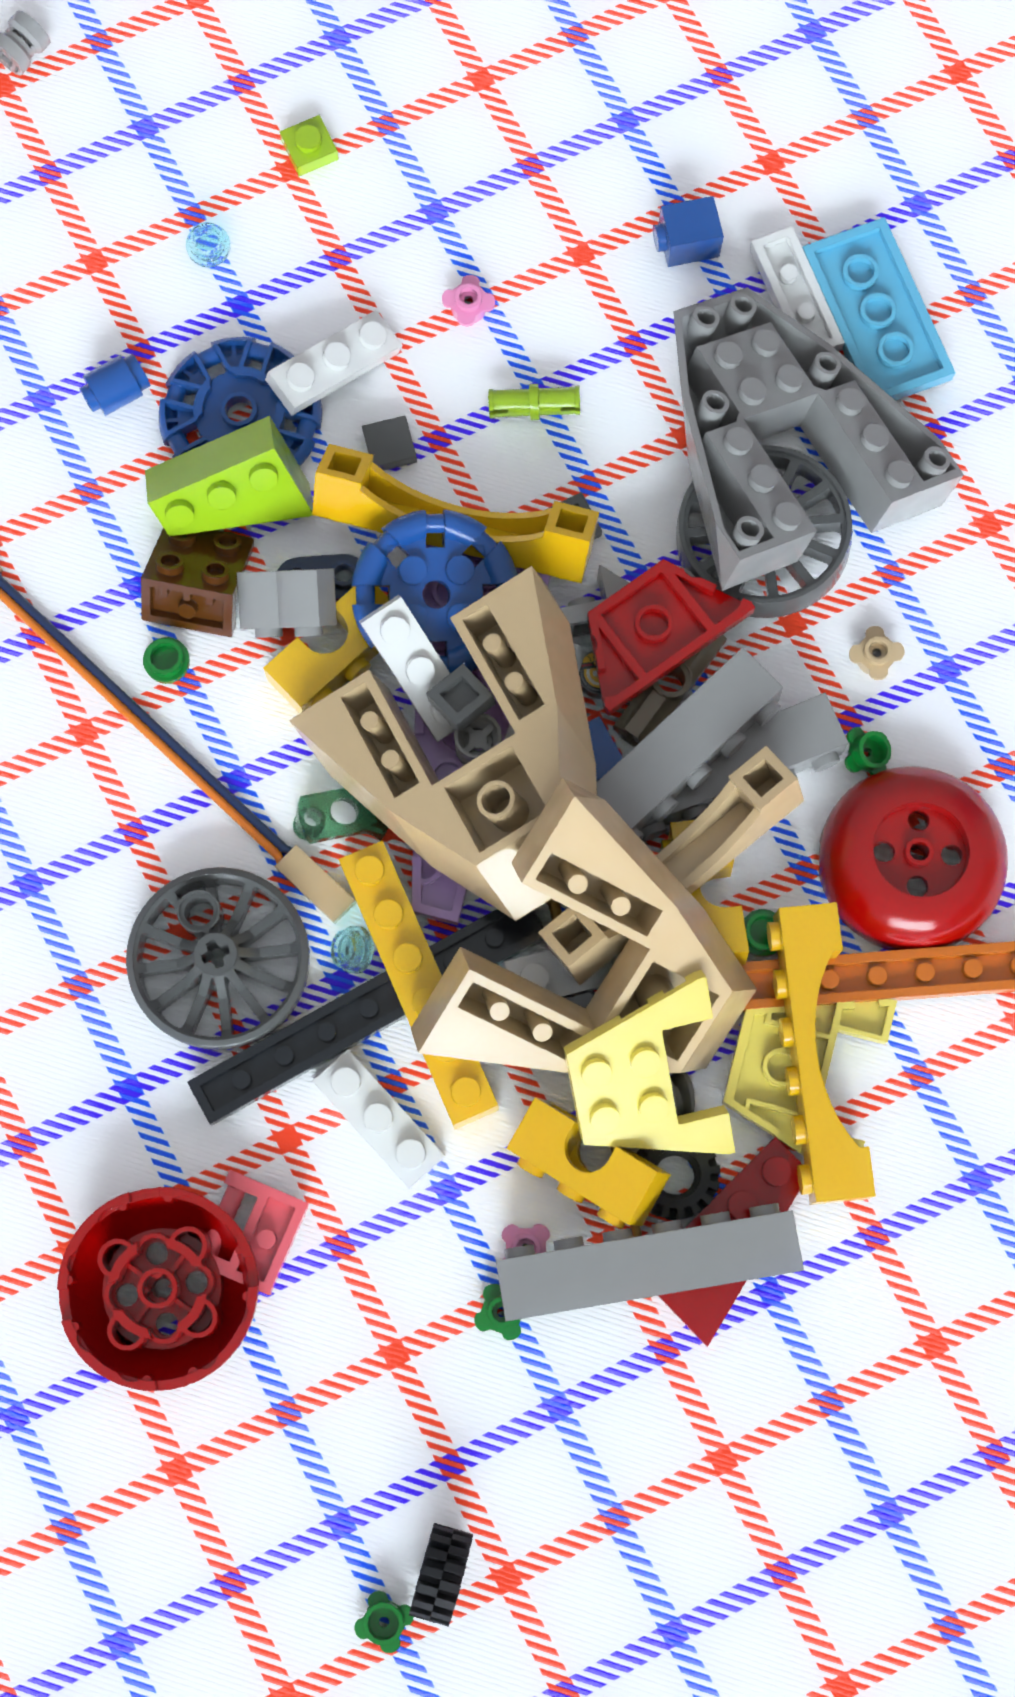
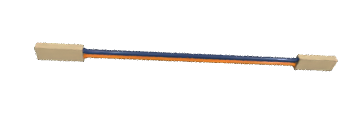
[0,566,356,924]

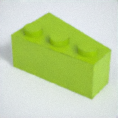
[145,416,314,537]

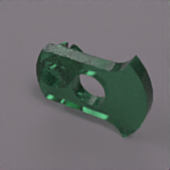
[292,788,388,844]

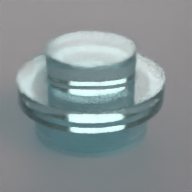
[186,222,231,268]
[331,926,374,974]

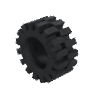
[637,1149,721,1220]
[409,1523,473,1627]

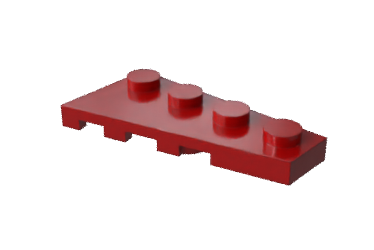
[657,1137,803,1347]

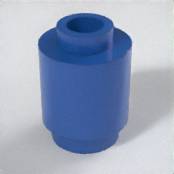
[79,354,151,417]

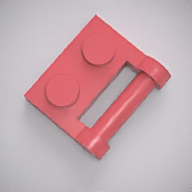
[207,1170,310,1295]

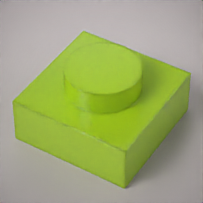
[279,114,339,177]

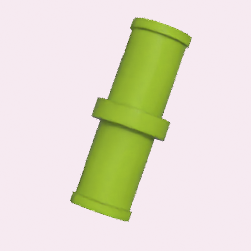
[488,384,581,421]

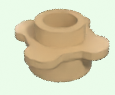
[849,626,905,680]

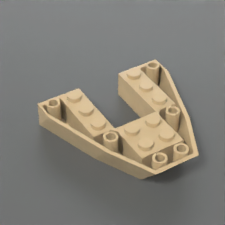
[289,566,597,921]
[410,778,757,1073]

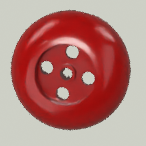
[818,766,1008,950]
[57,1187,259,1391]

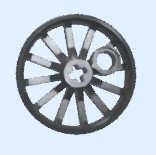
[676,445,853,618]
[126,867,310,1050]

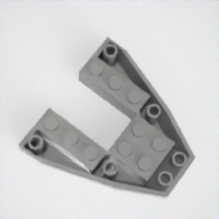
[673,287,964,591]

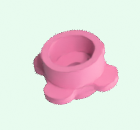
[442,275,495,327]
[501,1224,550,1259]

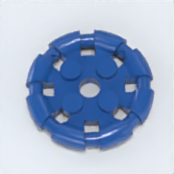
[158,336,322,467]
[351,509,518,673]

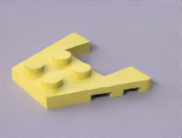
[563,970,736,1154]
[722,999,897,1156]

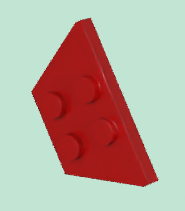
[587,559,755,716]

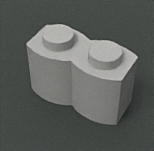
[237,568,337,638]

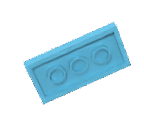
[802,217,956,401]

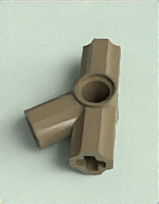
[613,635,727,747]

